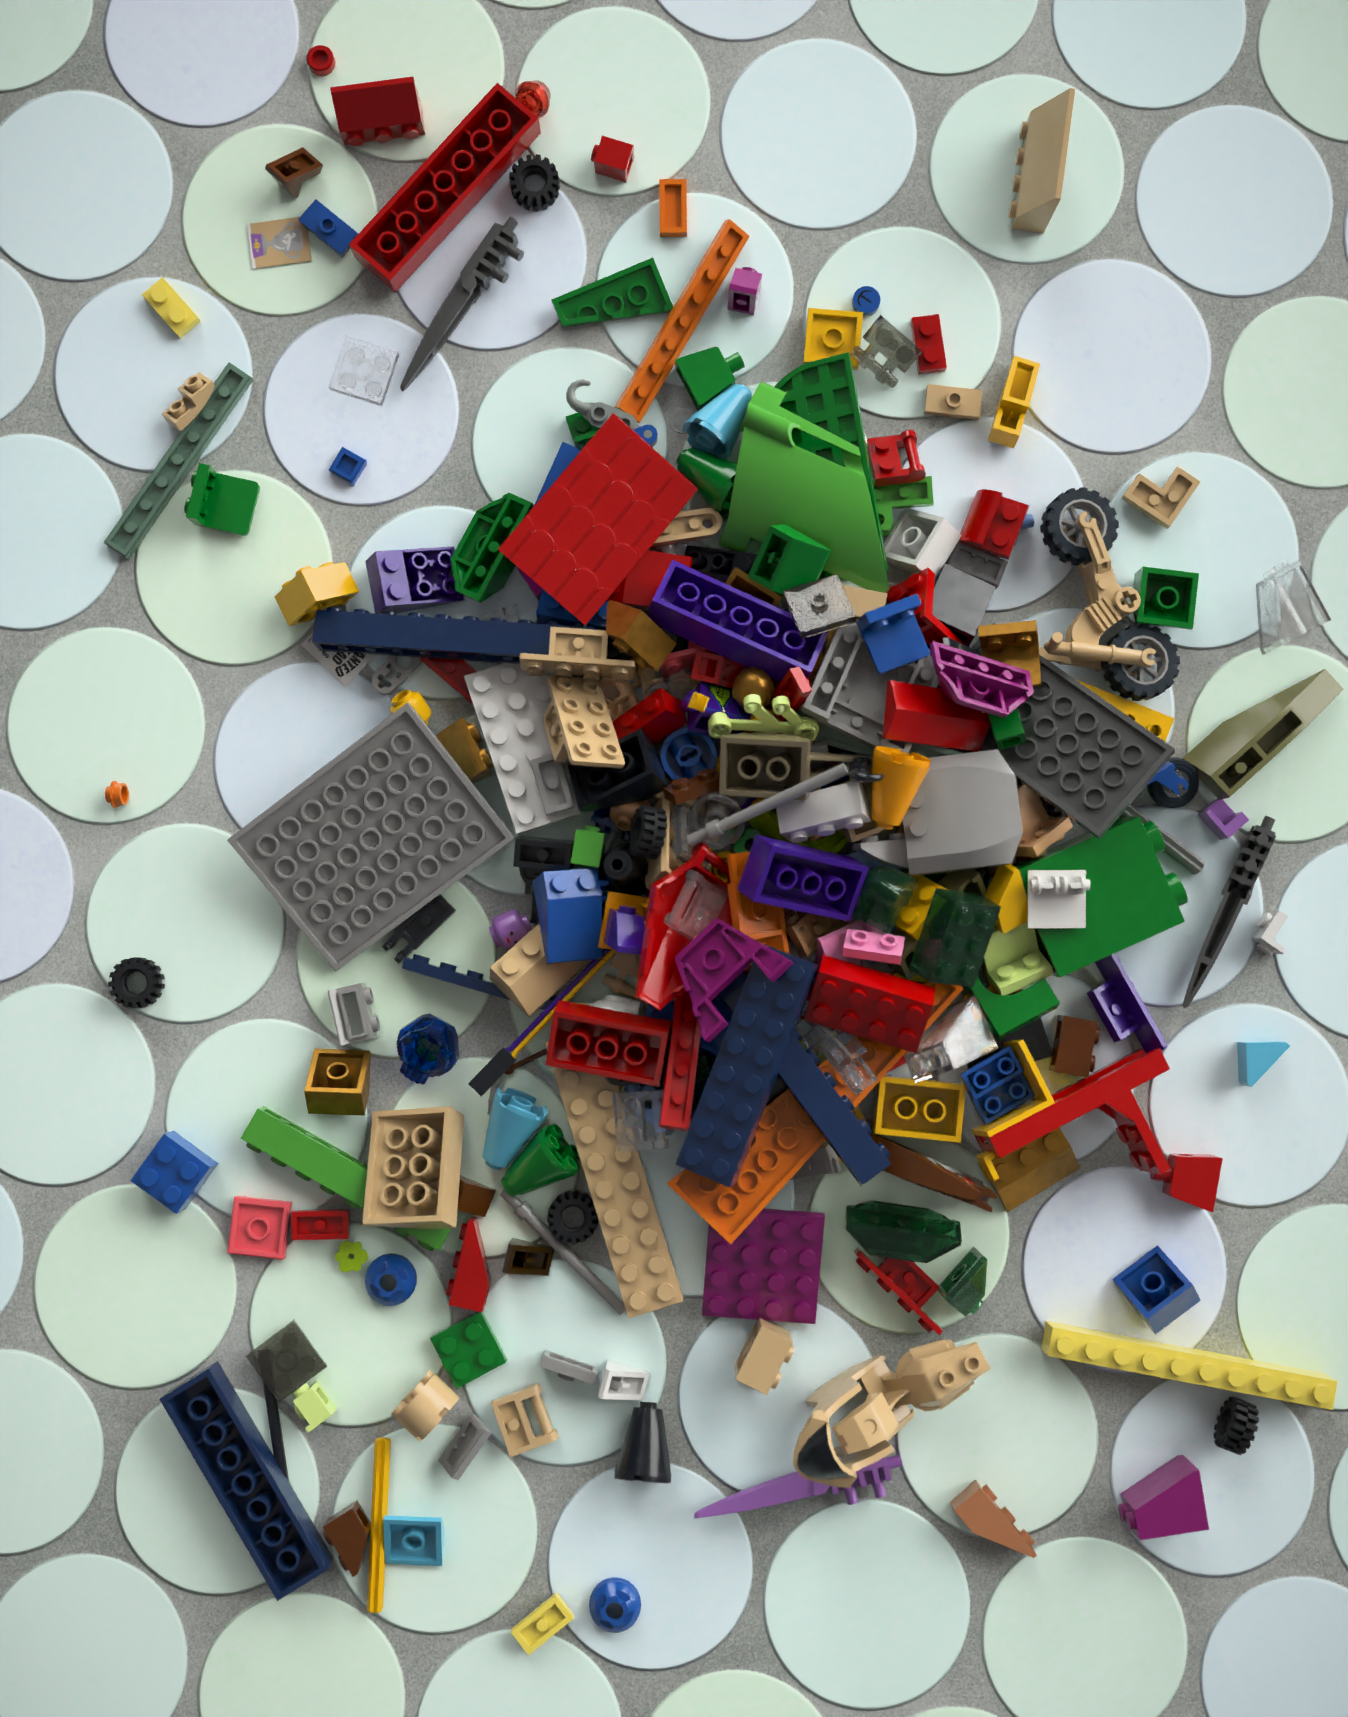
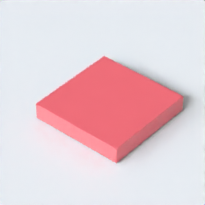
[227,1195,292,1260]

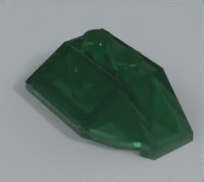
[845,1200,962,1263]

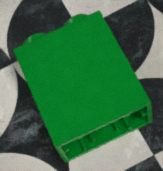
[1013,816,1188,978]

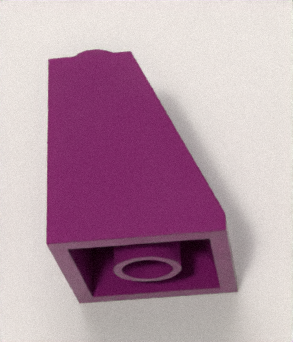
[1118,1455,1209,1540]

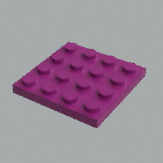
[702,1208,825,1324]

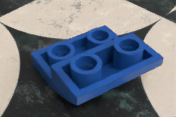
[960,1046,1035,1125]

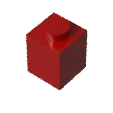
[591,135,634,182]

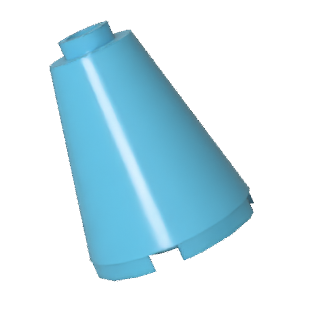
[682,384,752,460]
[482,1087,549,1170]

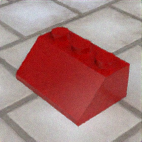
[330,76,425,146]

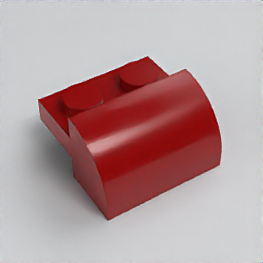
[958,489,1029,560]

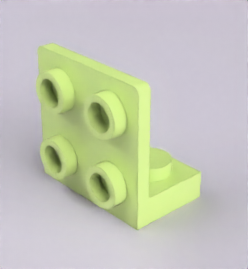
[978,922,1054,995]

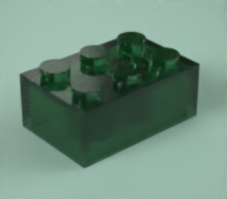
[909,888,1001,987]

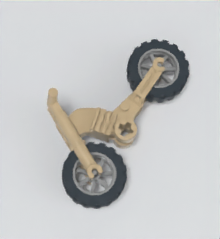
[1039,487,1180,701]

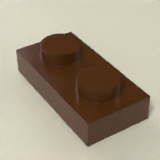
[662,769,720,805]

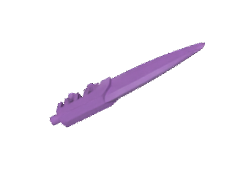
[694,1455,903,1519]

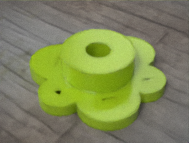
[335,1240,368,1272]

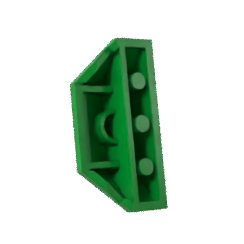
[450,492,534,603]

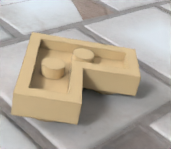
[1121,466,1201,529]

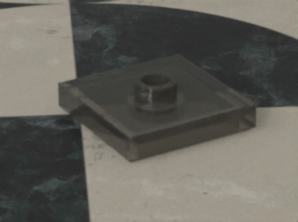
[783,574,857,639]

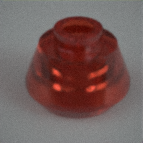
[515,80,551,118]

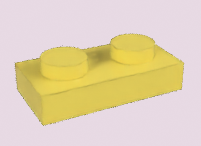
[142,277,201,339]
[511,1592,574,1655]

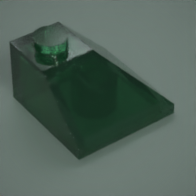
[938,1246,987,1317]

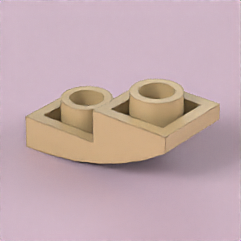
[162,372,215,431]

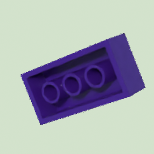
[737,835,869,922]

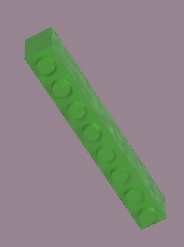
[241,1106,459,1251]

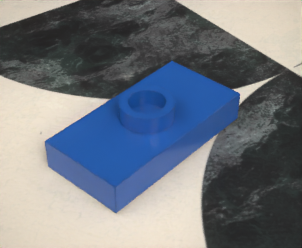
[298,199,358,257]

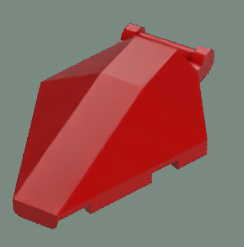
[635,842,733,1011]

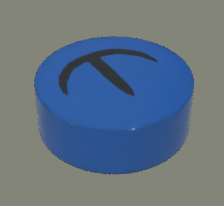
[852,286,880,316]

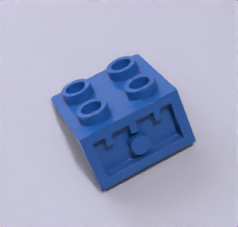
[856,594,930,675]

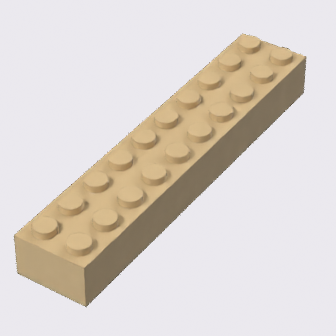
[545,1040,684,1318]

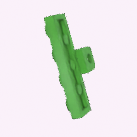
[873,476,934,537]

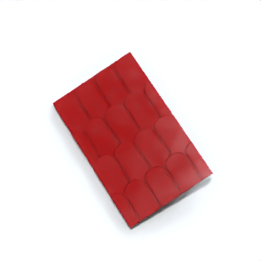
[498,412,698,625]

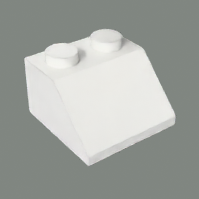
[884,508,961,579]

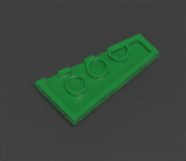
[551,257,673,328]

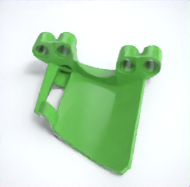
[719,381,889,593]

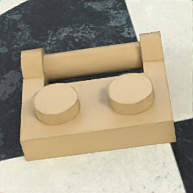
[491,1383,559,1457]

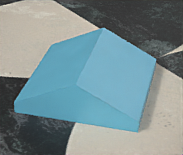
[383,1515,444,1566]

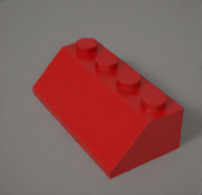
[545,1000,672,1087]

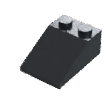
[568,728,668,812]

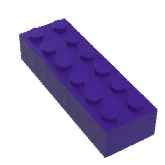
[647,560,829,682]

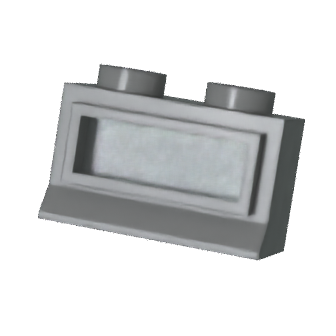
[328,983,380,1046]

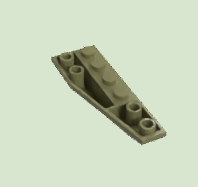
[1182,669,1344,800]

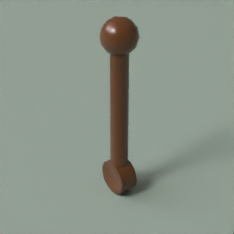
[505,1048,547,1075]

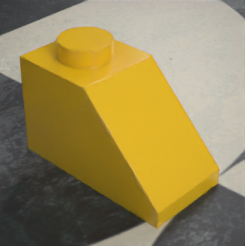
[983,865,1028,934]

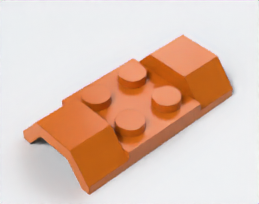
[727,851,789,971]

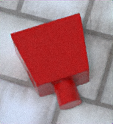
[1150,1153,1223,1212]

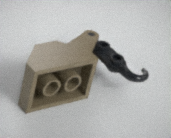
[719,733,884,800]

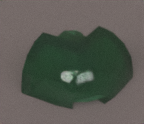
[851,865,918,934]

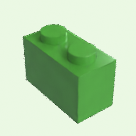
[571,825,607,870]

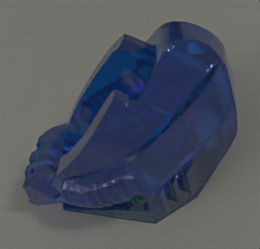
[396,1013,459,1085]

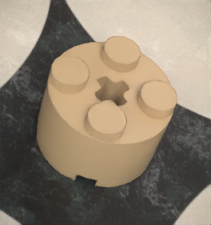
[391,1370,460,1442]

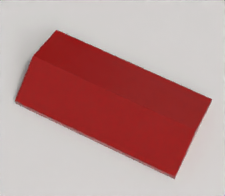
[883,680,991,752]

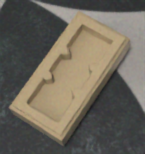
[924,384,983,420]

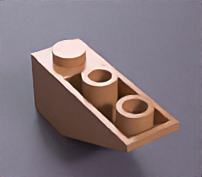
[950,1480,1037,1558]

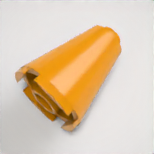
[871,746,931,830]

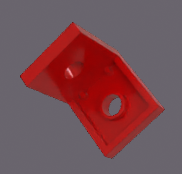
[885,568,967,656]

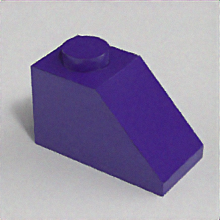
[603,905,645,955]

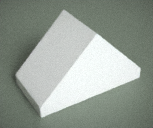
[598,1360,650,1400]

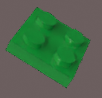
[430,1312,508,1389]

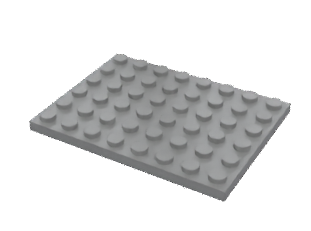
[227,702,514,972]

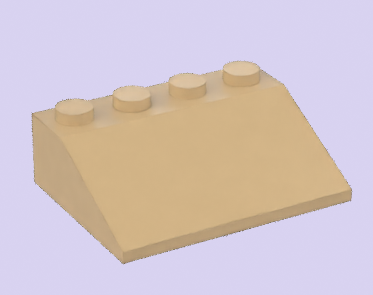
[1008,88,1075,234]
[362,1106,464,1229]

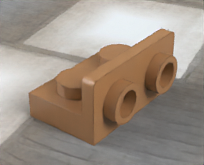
[785,910,843,957]

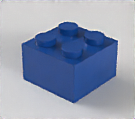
[130,1131,219,1214]

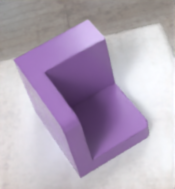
[1198,798,1249,840]

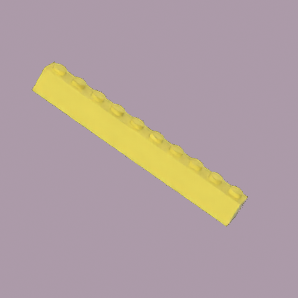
[1041,1321,1337,1410]

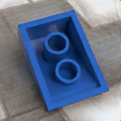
[533,868,602,964]

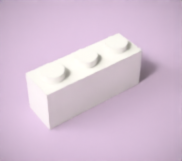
[776,781,872,843]

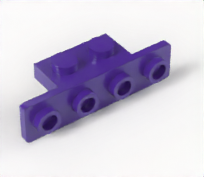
[1087,953,1167,1053]

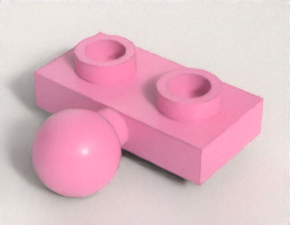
[843,916,905,965]

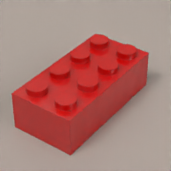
[804,955,935,1053]

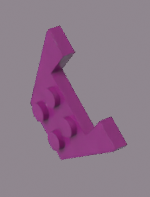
[674,918,793,1042]

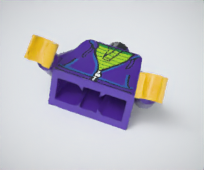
[680,681,772,736]

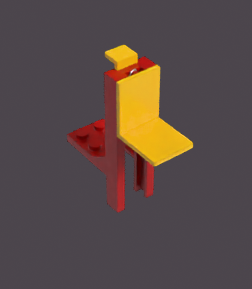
[971,1040,1170,1181]

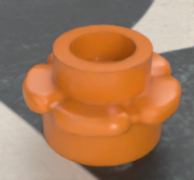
[105,781,129,808]

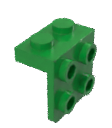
[184,463,260,536]

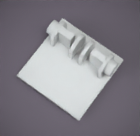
[1027,870,1090,928]

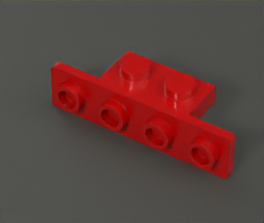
[854,1246,943,1335]

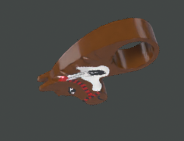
[871,1133,998,1212]

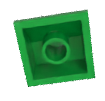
[1133,566,1199,630]

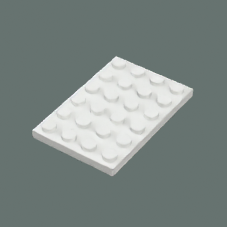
[464,663,598,835]

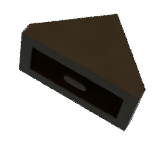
[502,1238,554,1276]

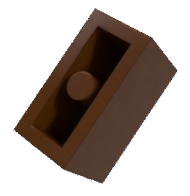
[1049,1015,1100,1078]

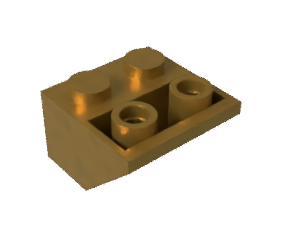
[436,717,494,784]

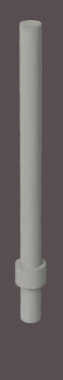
[687,763,849,846]
[500,1189,626,1315]

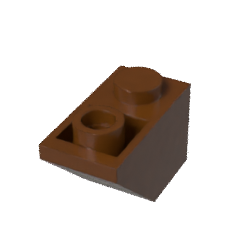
[323,1500,371,1577]

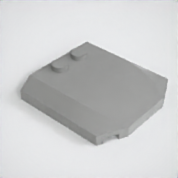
[800,618,939,753]
[903,749,1023,876]

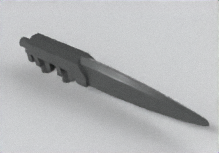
[400,217,524,391]
[1183,816,1276,1009]

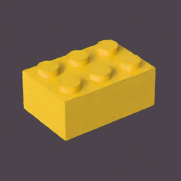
[871,1075,966,1143]

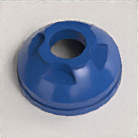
[365,1253,417,1306]
[589,1577,641,1633]

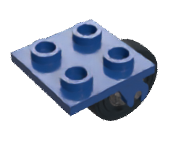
[1146,757,1199,808]

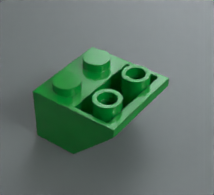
[748,524,832,602]

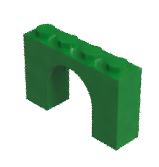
[942,922,1060,1041]

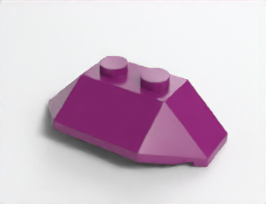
[930,641,1034,718]

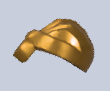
[732,667,775,710]

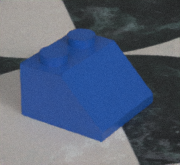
[1113,1245,1201,1335]

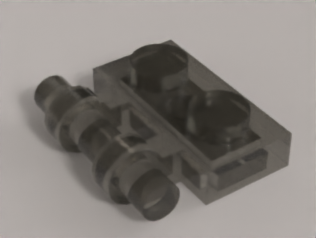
[851,315,923,388]

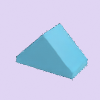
[1237,1041,1290,1087]

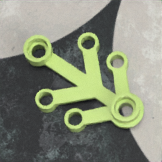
[708,694,819,741]

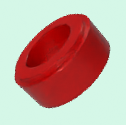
[307,45,336,76]

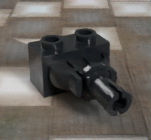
[513,835,574,924]

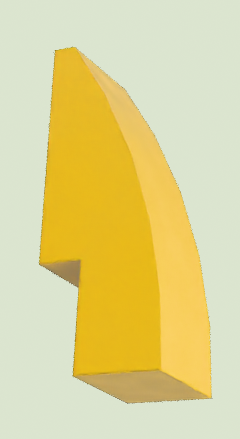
[988,356,1040,448]

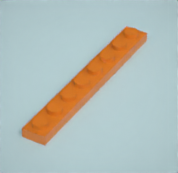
[614,219,750,423]

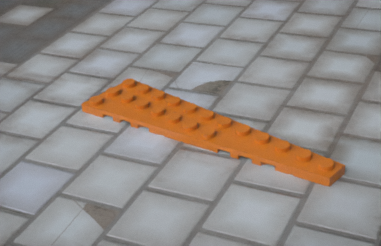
[667,970,964,1245]

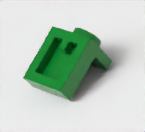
[565,413,599,449]

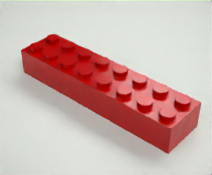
[349,82,541,293]

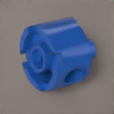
[660,727,717,782]

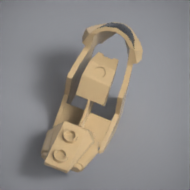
[793,1339,991,1488]

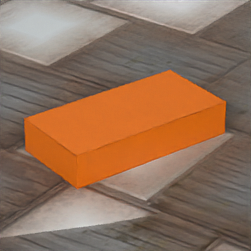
[659,179,687,237]

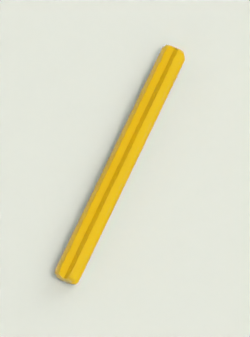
[367,1437,391,1613]

